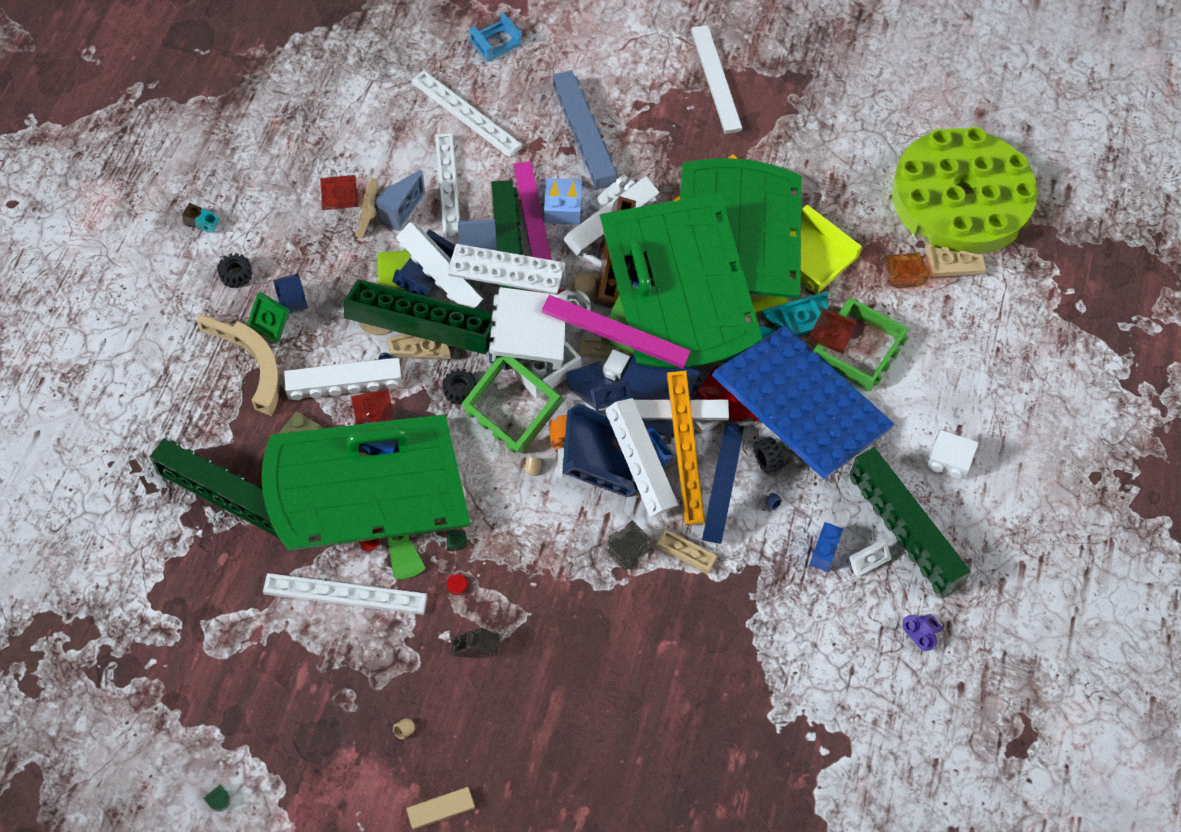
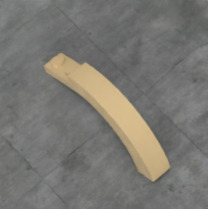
[196,314,280,416]

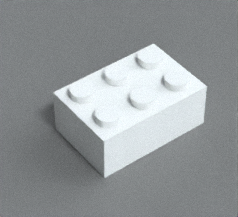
[513,339,581,399]

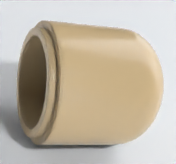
[525,457,542,476]
[393,718,415,739]

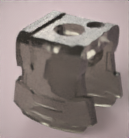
[607,520,652,570]

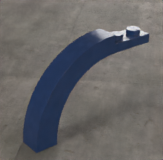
[702,423,744,544]

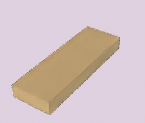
[655,528,718,574]
[406,787,475,830]

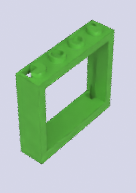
[813,297,909,391]
[461,356,565,454]

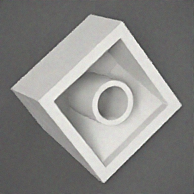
[927,430,978,480]

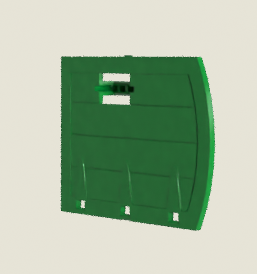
[680,158,802,299]
[600,193,762,369]
[262,414,471,551]

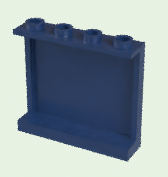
[622,355,702,444]
[562,403,638,497]

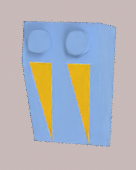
[544,178,582,225]

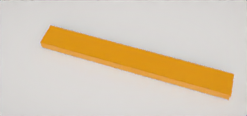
[667,371,705,526]

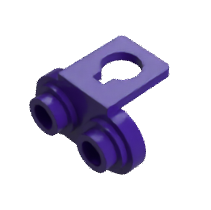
[902,614,944,651]

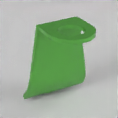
[387,535,425,579]

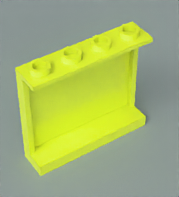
[790,205,862,294]

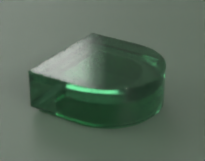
[447,530,467,551]
[203,784,230,812]

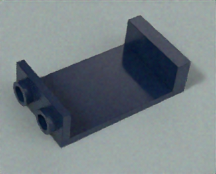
[392,229,456,296]
[566,362,631,410]

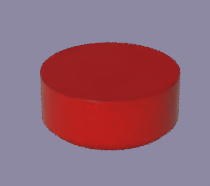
[447,574,467,596]

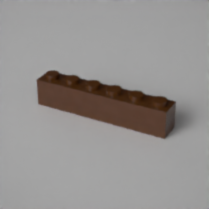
[594,196,636,308]

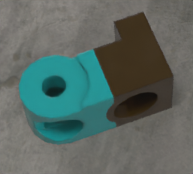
[182,202,220,233]

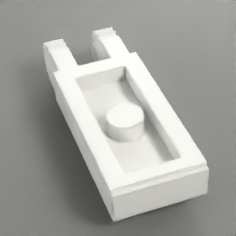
[591,174,636,212]

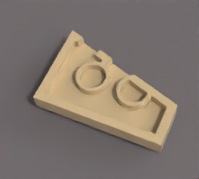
[355,177,379,238]
[925,243,986,277]
[387,334,451,359]

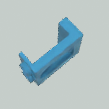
[469,12,522,62]

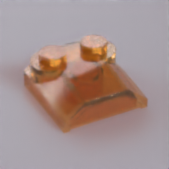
[884,252,929,289]

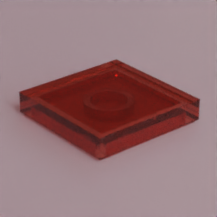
[320,175,359,210]
[809,308,858,354]
[351,389,395,425]

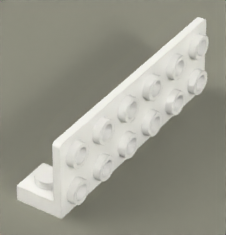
[447,244,565,295]

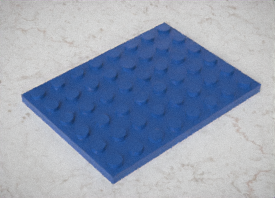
[712,325,895,480]

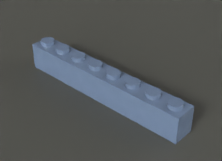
[553,70,618,190]

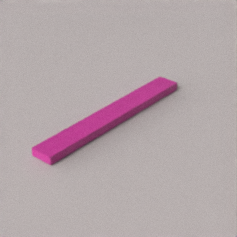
[514,161,552,260]
[542,295,690,369]

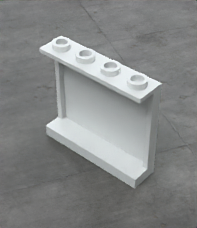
[489,287,567,370]

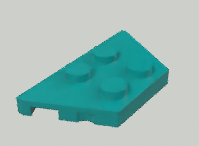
[762,291,829,337]

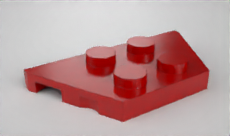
[696,366,759,422]

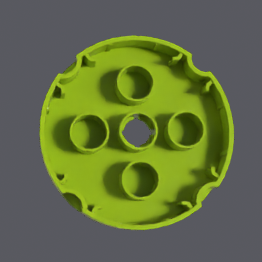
[892,127,1037,254]

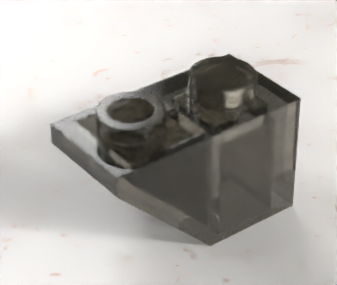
[451,627,500,659]

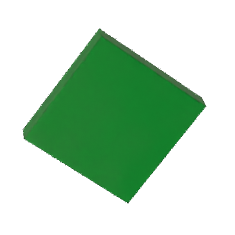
[247,292,290,343]

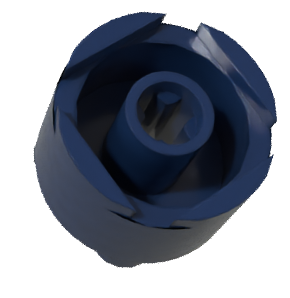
[273,273,308,314]

